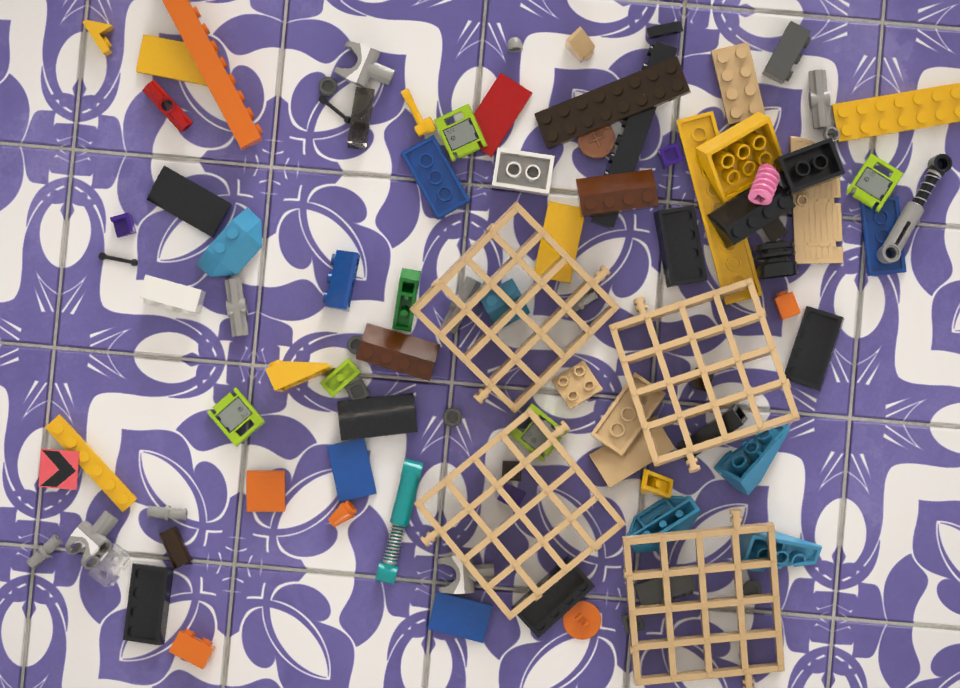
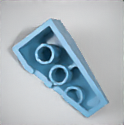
[739,531,822,572]

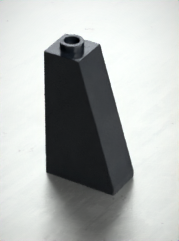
[675,403,748,461]

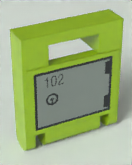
[434,104,488,162]
[846,153,904,213]
[207,387,266,447]
[509,403,567,462]

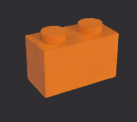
[168,628,216,669]

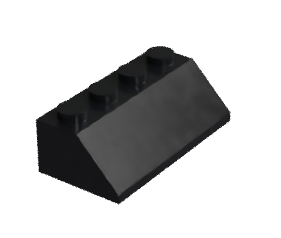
[707,184,796,248]

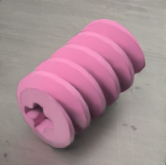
[748,163,781,205]

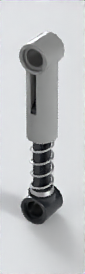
[877,154,952,264]

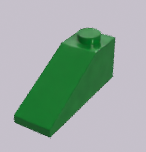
[392,268,421,332]

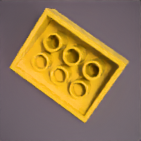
[695,112,782,203]
[265,360,334,392]

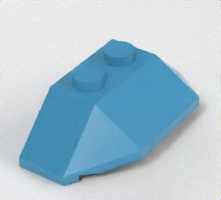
[196,208,262,277]
[626,496,701,553]

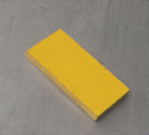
[136,34,219,86]
[534,201,584,284]

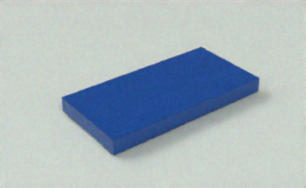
[400,135,471,220]
[859,196,906,276]

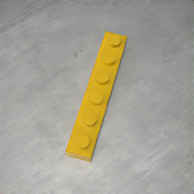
[45,414,138,512]

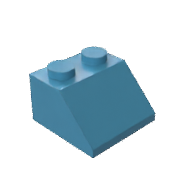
[480,278,530,328]

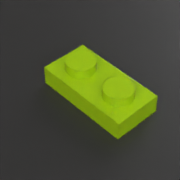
[320,358,361,398]

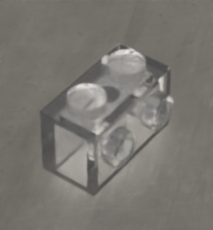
[88,542,132,587]

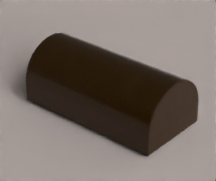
[158,526,193,569]

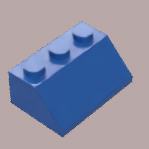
[323,250,360,312]

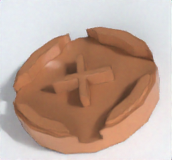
[577,125,616,159]

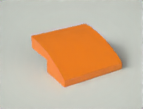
[246,470,286,512]

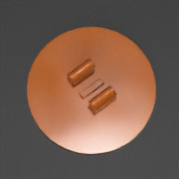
[563,601,601,640]

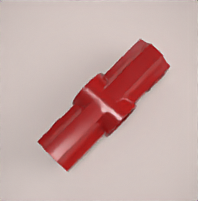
[142,80,193,133]

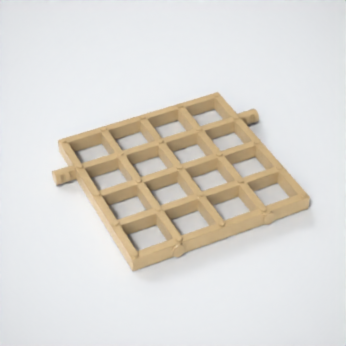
[410,202,620,413]
[609,277,800,473]
[414,407,626,620]
[622,508,785,688]

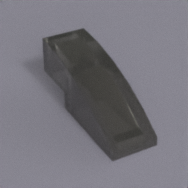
[347,87,375,150]

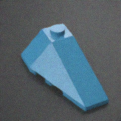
[713,425,790,495]

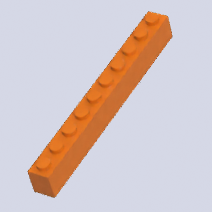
[162,0,264,151]

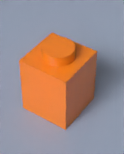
[772,290,801,321]

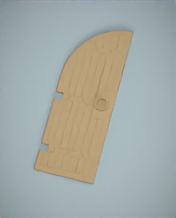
[790,136,843,264]

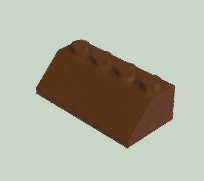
[576,169,659,217]
[356,323,440,381]

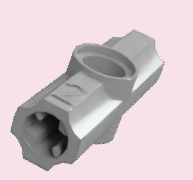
[808,69,831,129]
[441,276,481,334]
[225,278,249,337]

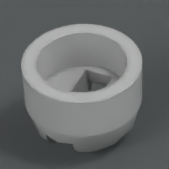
[507,37,523,52]
[823,127,840,142]

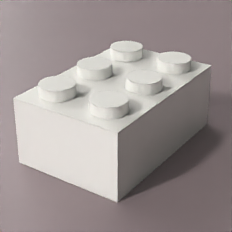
[492,147,555,196]
[139,275,206,316]

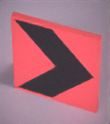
[38,448,80,490]

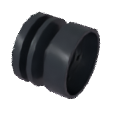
[754,240,799,279]

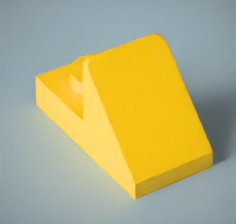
[83,20,115,57]
[641,469,674,499]

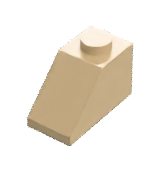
[565,26,595,62]

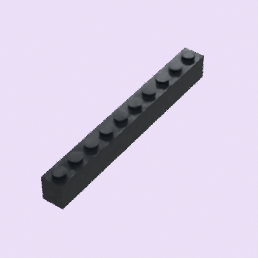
[589,41,678,230]

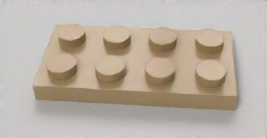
[711,42,766,125]
[591,372,666,457]

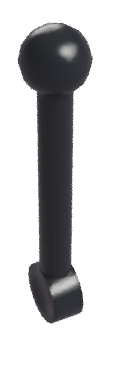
[319,95,351,123]
[99,252,138,266]

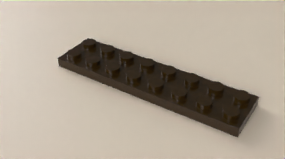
[534,56,691,150]

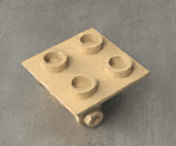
[551,360,603,410]

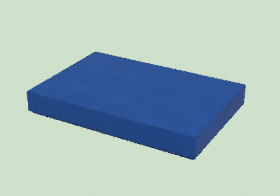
[327,438,377,502]
[427,591,493,643]

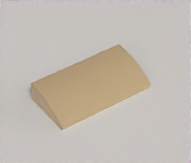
[589,415,675,488]

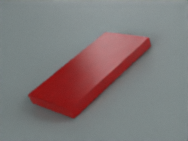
[474,73,533,158]

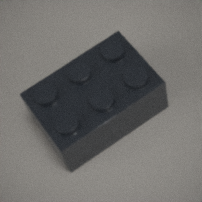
[774,138,845,196]

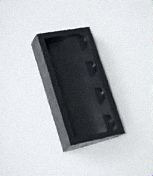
[147,165,232,237]
[653,205,707,288]
[785,306,844,391]
[337,393,418,441]
[511,556,595,638]
[123,563,174,645]

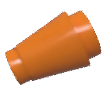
[328,500,357,527]

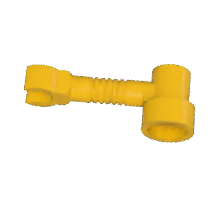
[401,88,437,137]

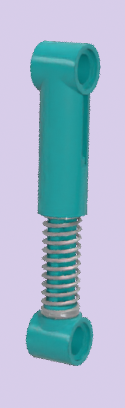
[375,459,424,585]

